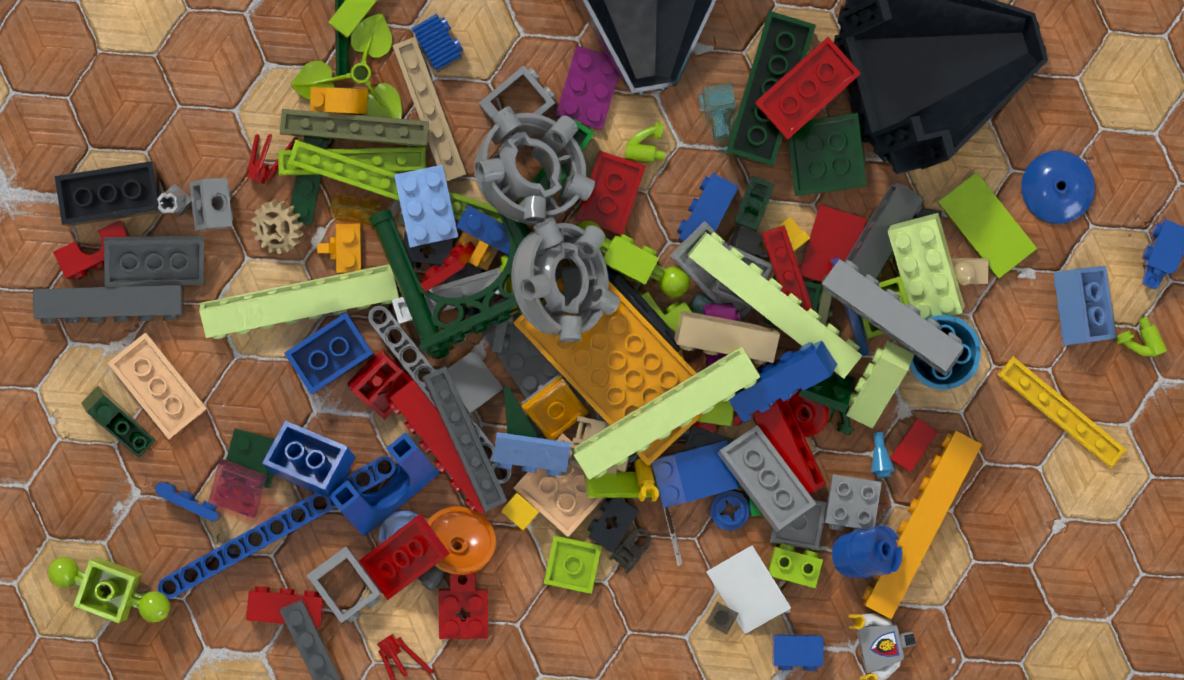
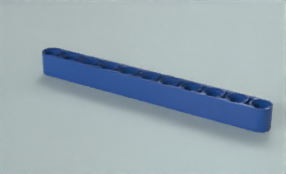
[158,456,397,599]

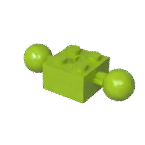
[576,220,691,298]
[48,557,170,623]

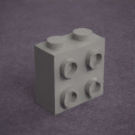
[824,474,882,531]

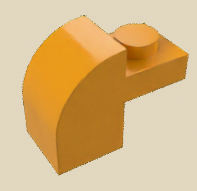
[310,87,368,114]
[456,231,498,271]

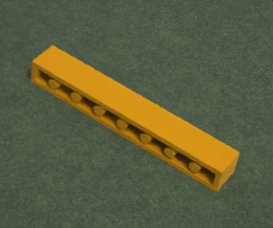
[862,431,982,619]

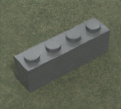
[844,182,924,280]

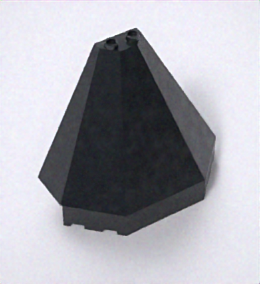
[575,0,716,95]
[834,0,1048,174]

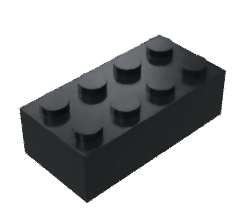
[55,161,161,227]

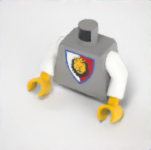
[849,613,916,680]

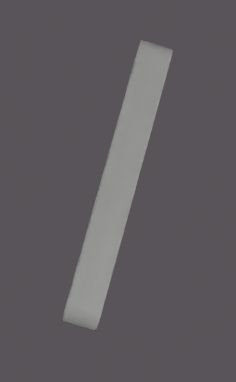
[368,306,512,484]

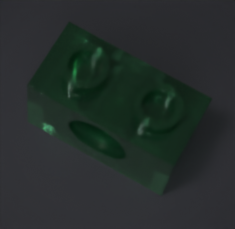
[733,176,775,232]

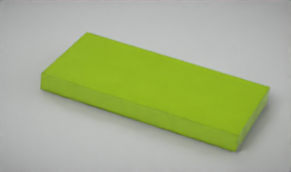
[937,172,1037,279]

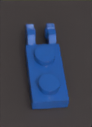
[155,482,222,522]

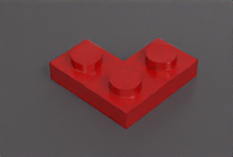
[420,241,476,292]

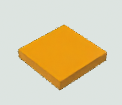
[522,376,589,440]

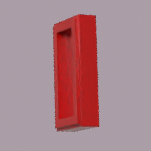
[890,418,938,472]

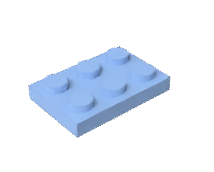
[394,165,458,247]

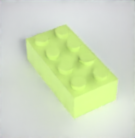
[888,213,965,320]

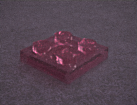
[208,459,267,518]

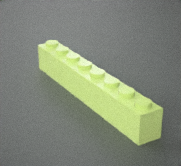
[687,232,862,378]
[199,264,399,339]
[572,347,760,480]

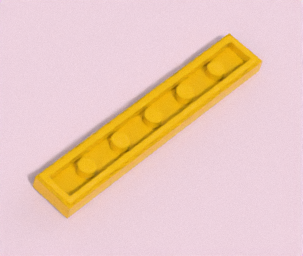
[997,356,1127,469]

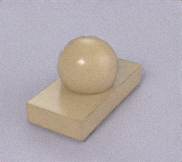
[951,258,988,286]

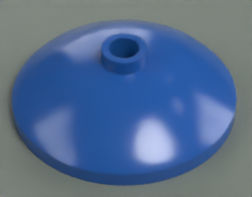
[1021,151,1095,224]

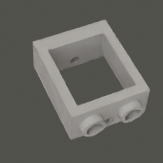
[479,65,556,137]
[306,545,382,623]

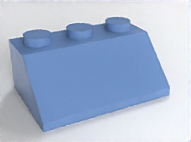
[1054,266,1116,345]
[493,432,571,476]

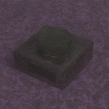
[705,601,739,635]

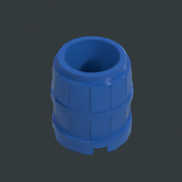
[832,525,902,578]

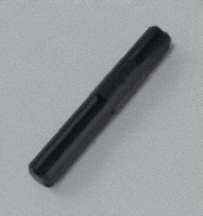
[611,274,681,352]

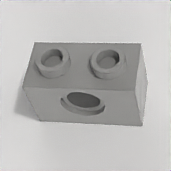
[189,178,233,231]

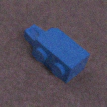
[1142,219,1184,290]

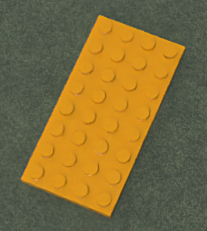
[513,264,703,466]

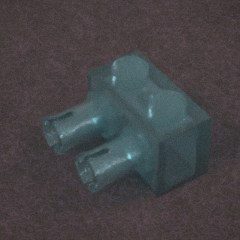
[697,83,736,139]

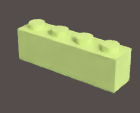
[846,341,914,428]

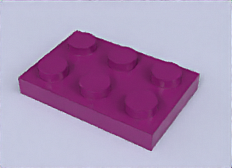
[555,46,619,130]

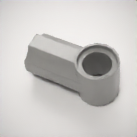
[157,184,192,216]

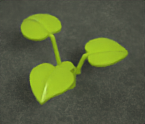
[291,14,402,119]

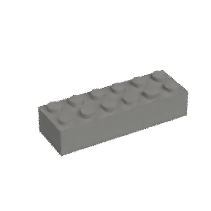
[822,259,964,376]

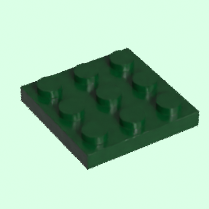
[788,113,869,197]

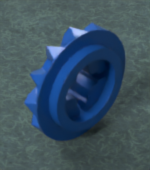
[710,491,750,530]

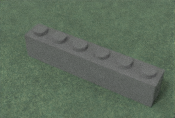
[33,285,185,324]

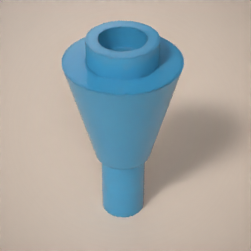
[871,432,895,478]

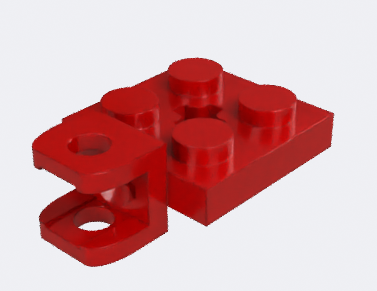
[438,572,488,639]

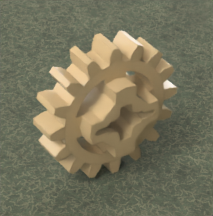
[251,200,303,254]

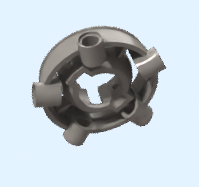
[474,106,595,226]
[511,218,620,342]

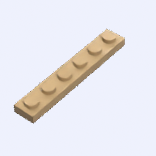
[392,37,467,182]

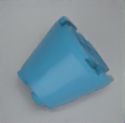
[906,315,981,390]

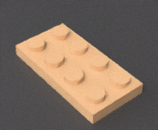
[108,332,208,439]

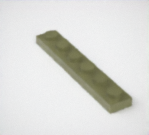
[280,109,429,147]

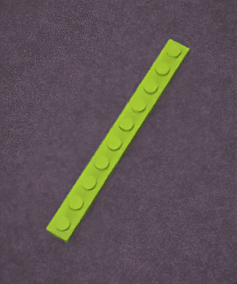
[288,139,503,223]

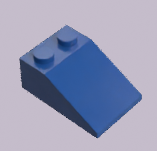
[652,440,740,508]

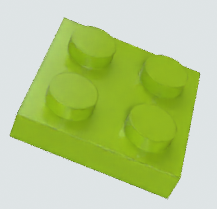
[544,535,602,594]

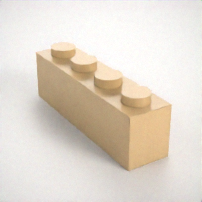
[674,310,780,365]

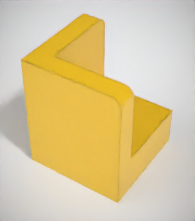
[778,217,810,251]
[502,492,539,530]

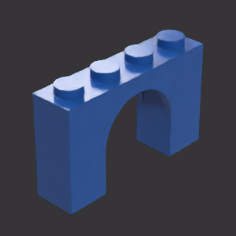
[329,433,440,536]

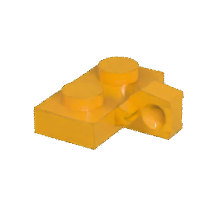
[317,223,362,273]

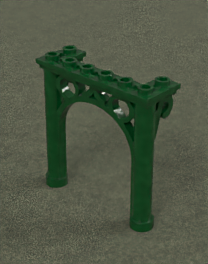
[368,158,563,359]

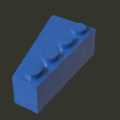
[729,340,837,423]

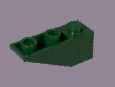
[81,386,155,458]

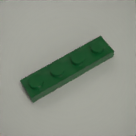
[290,137,330,226]

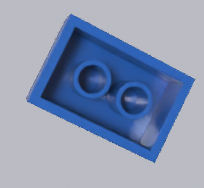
[284,313,375,394]
[262,421,356,499]

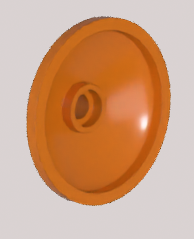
[427,506,496,575]

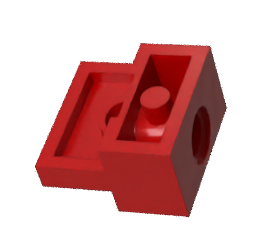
[347,348,412,420]

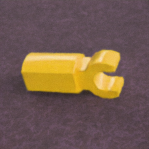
[634,459,659,501]

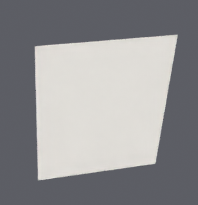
[706,545,791,634]

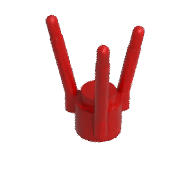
[247,134,298,184]
[377,634,434,680]

